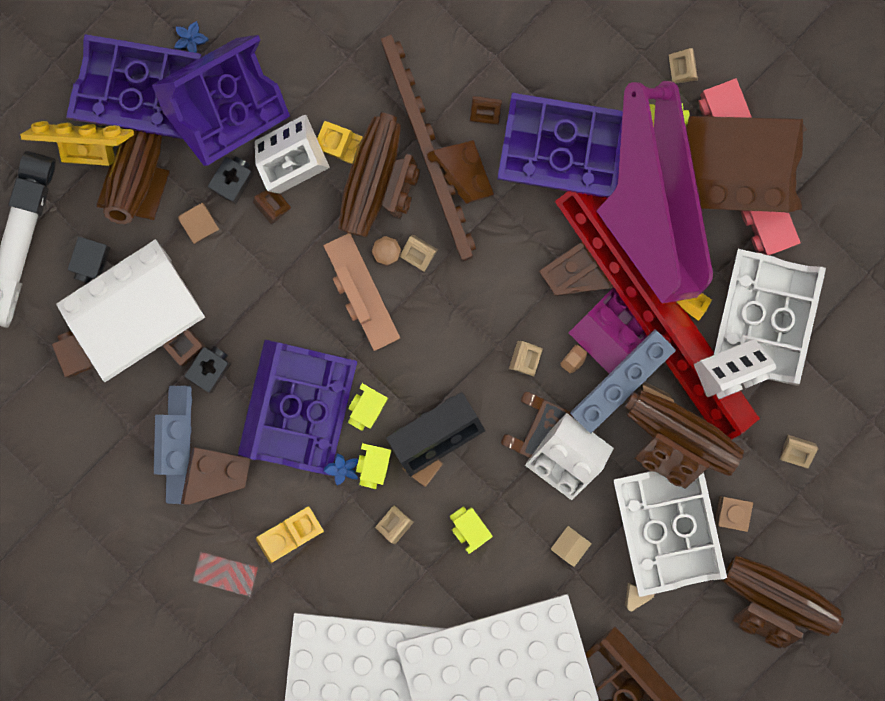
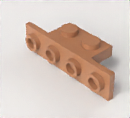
[324,233,401,351]

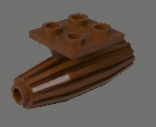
[338,112,420,238]
[97,130,170,225]
[625,390,744,489]
[722,555,844,648]

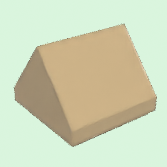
[669,48,698,83]
[399,235,438,272]
[509,341,543,376]
[780,435,818,468]
[375,506,414,544]
[551,526,592,567]
[625,583,654,612]

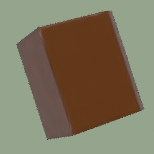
[470,96,502,125]
[253,189,291,225]

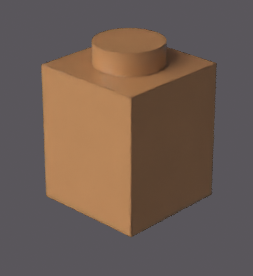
[715,496,753,532]

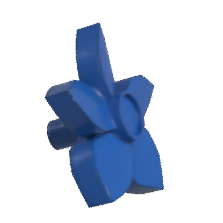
[174,21,209,53]
[324,454,358,485]

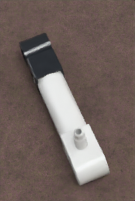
[0,151,56,328]

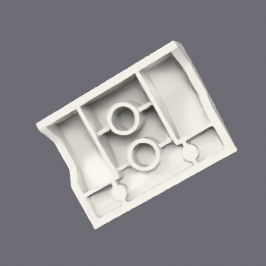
[56,239,205,382]
[713,249,826,386]
[613,471,727,597]

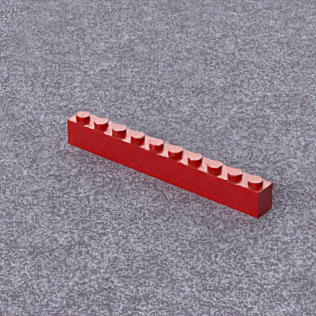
[555,191,760,440]

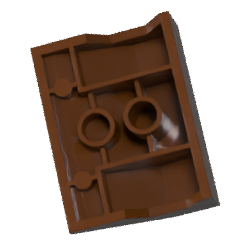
[686,116,803,213]
[585,626,683,701]

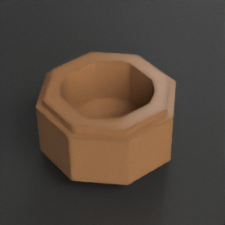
[372,236,401,266]
[560,344,587,373]

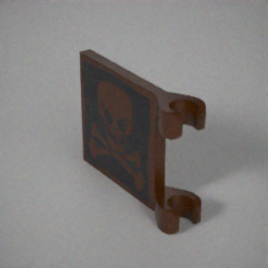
[501,392,594,458]

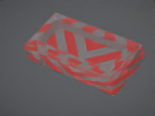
[193,552,258,596]

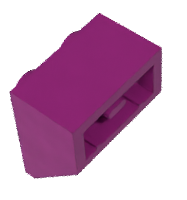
[568,288,647,374]

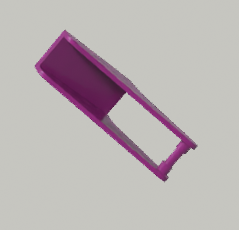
[597,81,713,303]

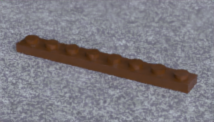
[381,35,476,262]

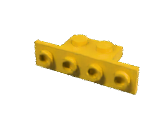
[20,121,134,166]

